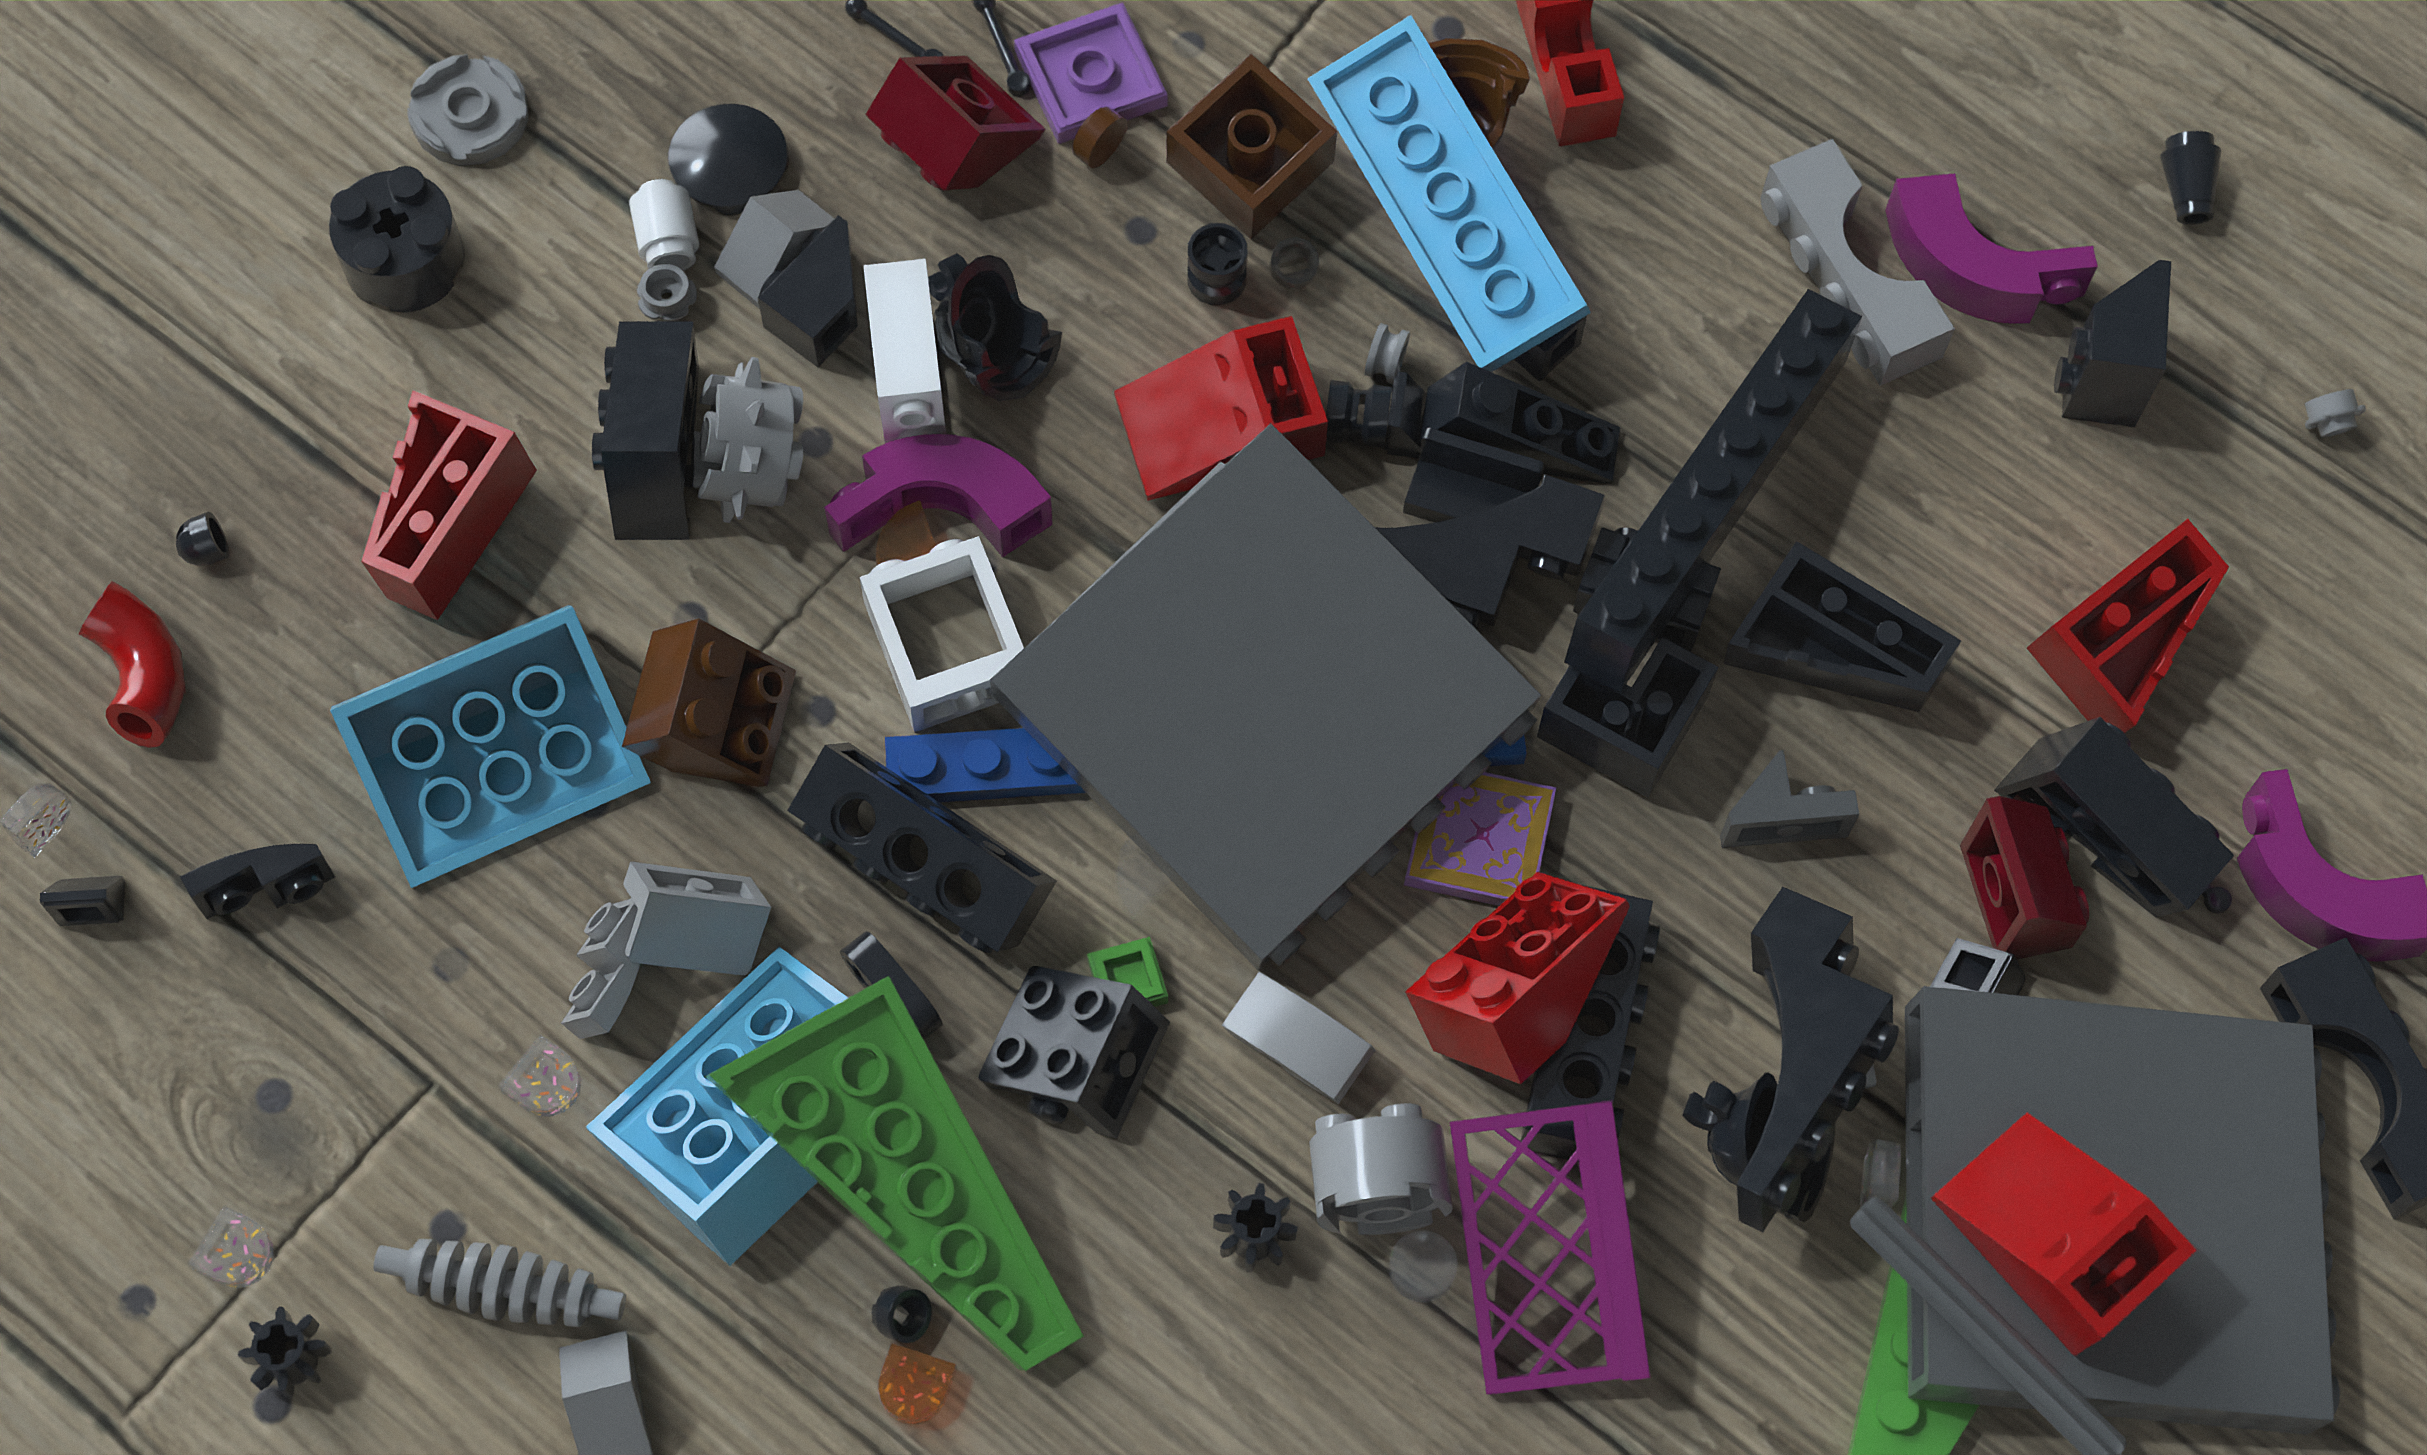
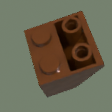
[622,618,796,787]

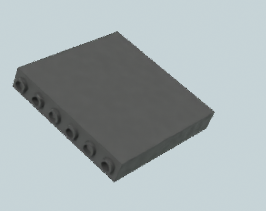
[990,423,1541,971]
[1905,986,2340,1435]

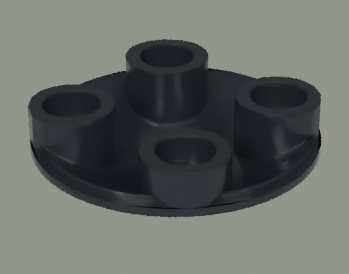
[668,104,789,216]

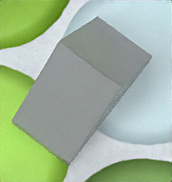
[714,190,834,308]
[559,1331,654,1455]

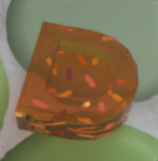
[878,1343,957,1425]

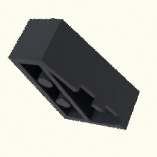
[592,321,699,540]
[1724,541,1962,712]
[1994,717,2234,917]

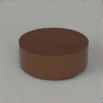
[1072,107,1127,168]

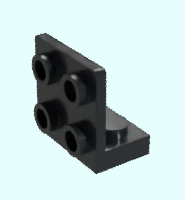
[978,966,1170,1138]

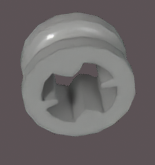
[1364,323,1410,384]

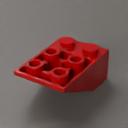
[1114,316,1328,501]
[1405,872,1630,1084]
[1930,1112,2197,1357]

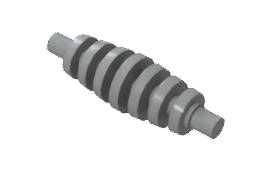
[374,1239,626,1327]

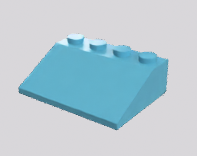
[330,605,651,888]
[586,947,848,1266]

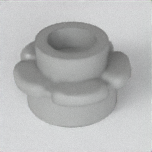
[637,264,697,321]
[2305,389,2366,438]

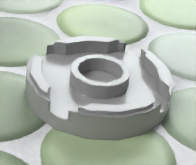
[408,54,529,166]

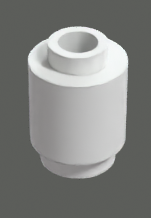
[629,179,699,271]

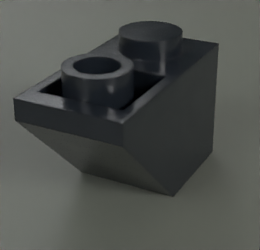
[757,215,858,367]

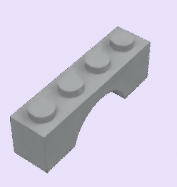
[1760,139,1955,386]

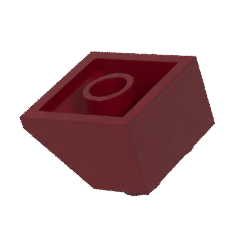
[865,55,1046,191]
[1960,796,2089,960]

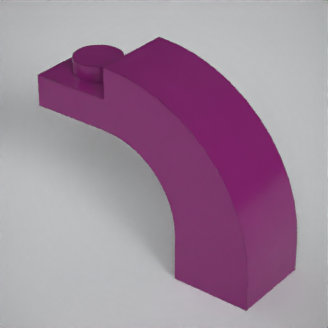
[1885,173,2098,324]
[824,434,1053,558]
[2237,769,2427,962]

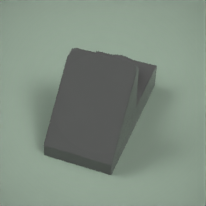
[1720,750,1859,848]

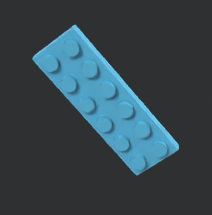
[1307,15,1591,372]

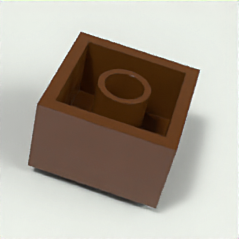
[1166,54,1338,240]

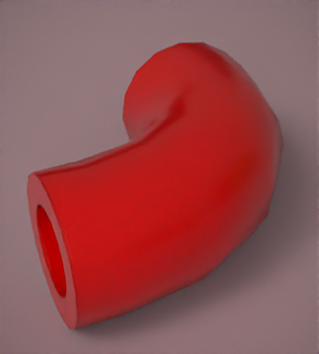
[79,581,186,748]

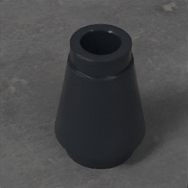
[2160,131,2221,224]

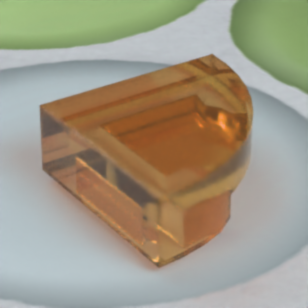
[876,500,936,565]

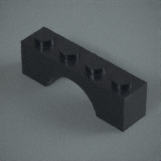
[2260,937,2427,1220]

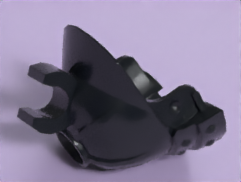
[928,253,1062,402]
[1682,1072,1836,1222]

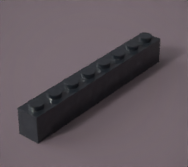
[1564,289,1862,693]

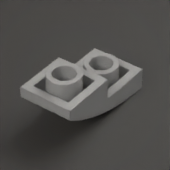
[561,899,640,1039]
[1222,972,1375,1104]

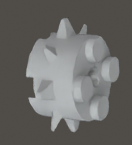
[691,357,803,523]

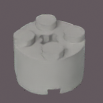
[1309,1103,1452,1235]

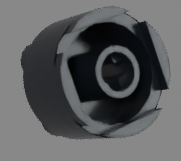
[329,166,465,313]

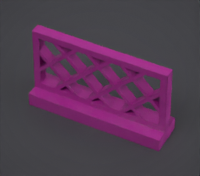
[1450,1100,1650,1395]

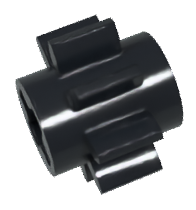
[1213,1183,1298,1272]
[238,1306,332,1398]

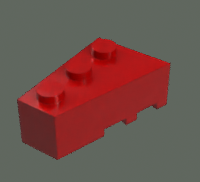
[361,390,537,620]
[2026,519,2229,733]

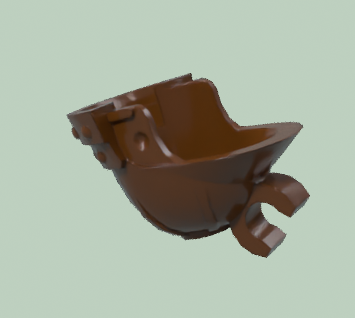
[1428,38,1530,151]

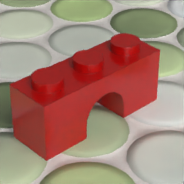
[1515,0,1624,147]

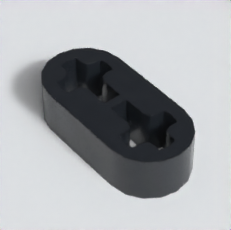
[840,931,943,1040]

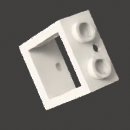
[863,259,946,444]
[860,536,1024,732]

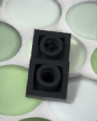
[180,843,335,920]

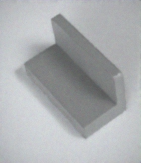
[623,862,771,975]

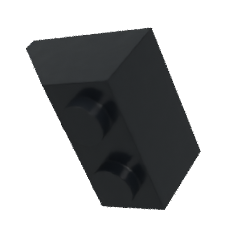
[2054,260,2171,428]

